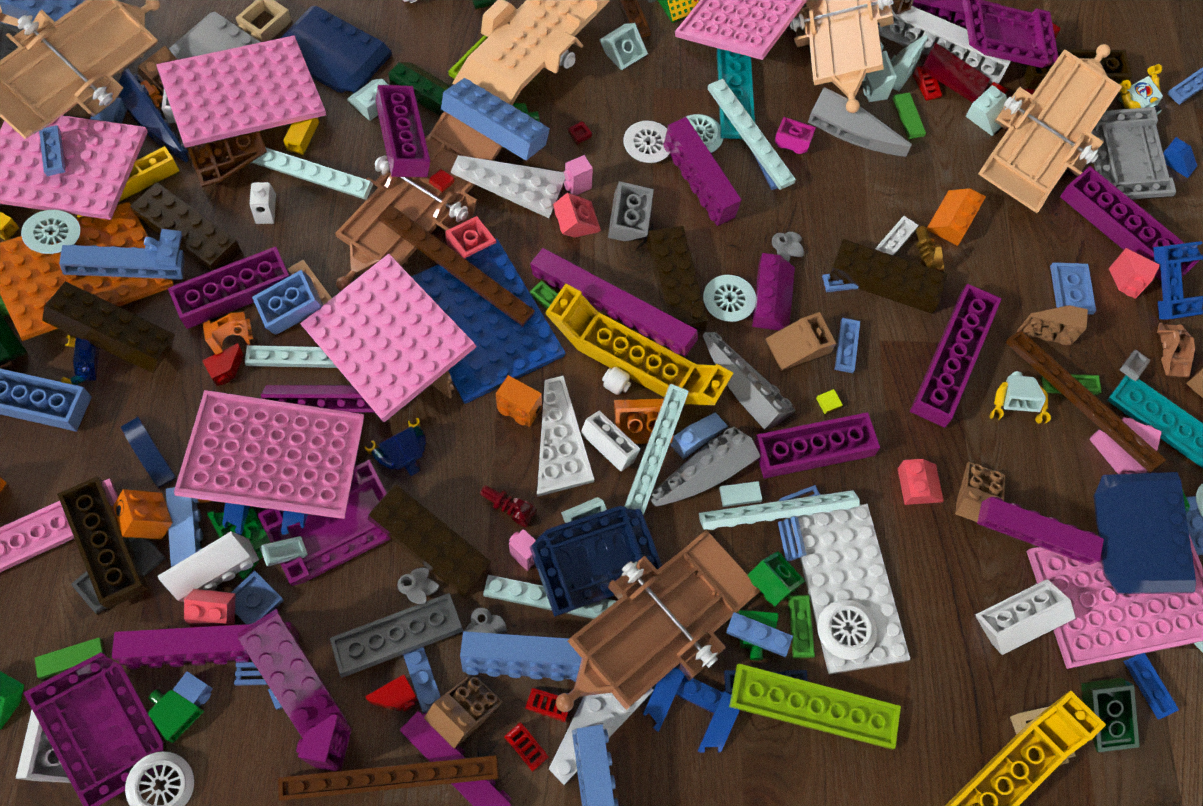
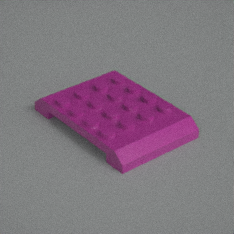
[258,460,391,586]

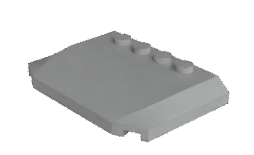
[169,12,261,60]
[1091,107,1176,199]

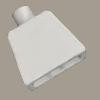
[250,182,276,224]

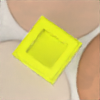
[816,389,843,414]

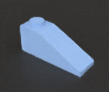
[671,412,728,460]

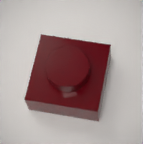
[568,121,592,145]

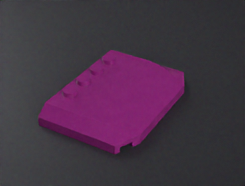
[962,0,1058,68]
[24,652,163,806]

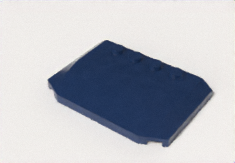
[281,6,392,94]
[1093,472,1196,595]
[530,506,662,617]

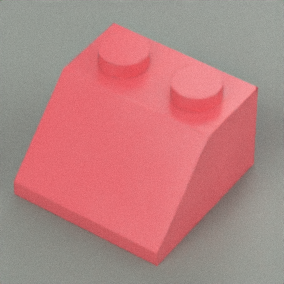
[553,193,601,238]
[445,216,496,258]
[1109,248,1160,299]
[897,459,944,505]
[184,589,236,628]

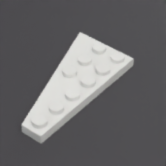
[451,155,565,218]
[537,376,594,497]
[549,688,654,785]

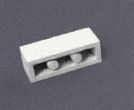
[581,411,640,472]

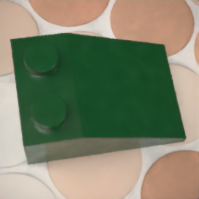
[1081,678,1140,753]

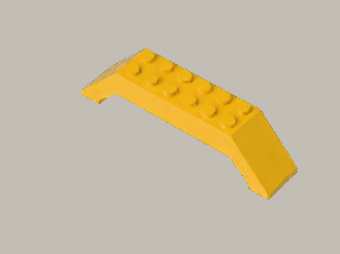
[546,283,733,405]
[945,691,1106,806]

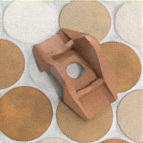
[1157,323,1195,377]

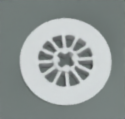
[624,121,670,163]
[817,600,877,660]
[125,752,194,806]

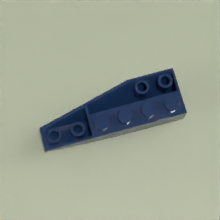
[118,68,189,162]

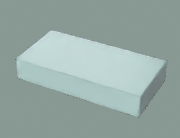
[719,481,762,507]
[260,536,308,566]

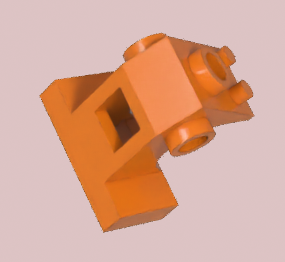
[203,312,253,355]

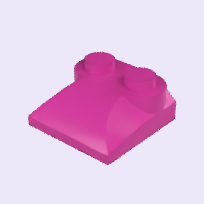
[775,117,816,154]

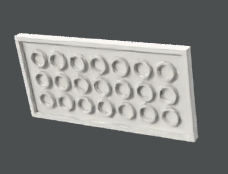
[790,504,910,675]

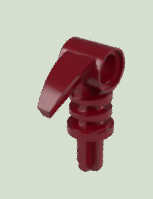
[480,485,537,527]

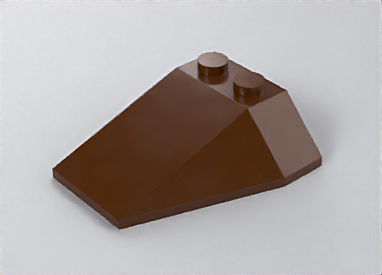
[187,131,267,187]

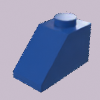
[1163,137,1197,178]

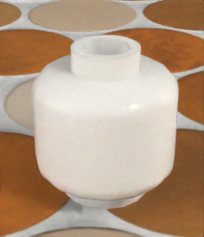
[602,367,631,395]

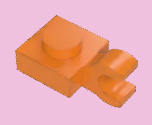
[140,80,163,110]

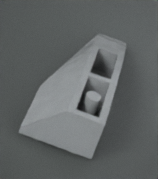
[808,87,912,157]
[703,332,796,429]
[649,427,761,506]

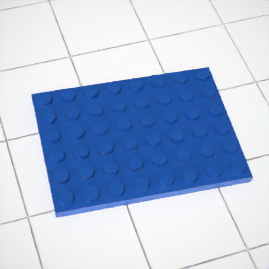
[411,238,565,404]

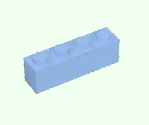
[166,487,203,567]

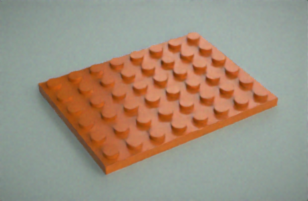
[0,202,174,341]

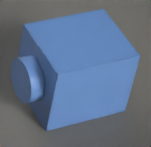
[173,671,213,707]

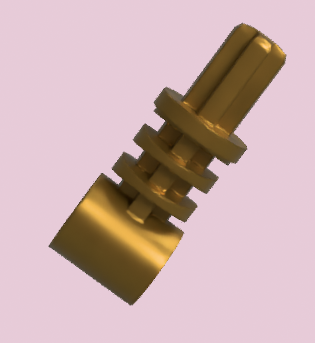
[916,226,944,272]

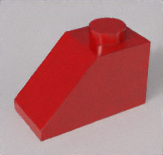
[202,343,244,386]
[365,674,418,711]

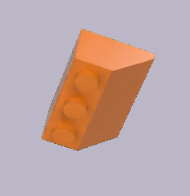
[927,189,986,246]
[614,399,674,444]

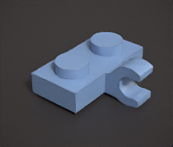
[144,229,182,266]

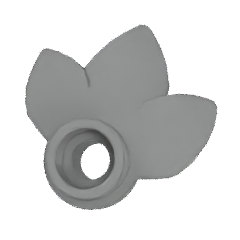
[772,232,804,262]
[397,568,439,604]
[465,608,507,634]

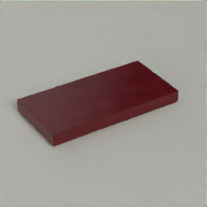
[920,43,990,103]

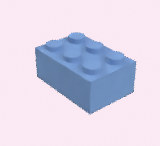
[252,270,323,335]

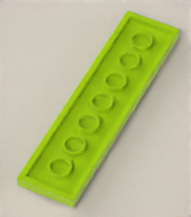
[729,664,901,749]

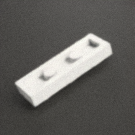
[875,216,919,256]

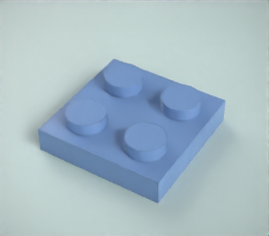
[231,571,284,625]

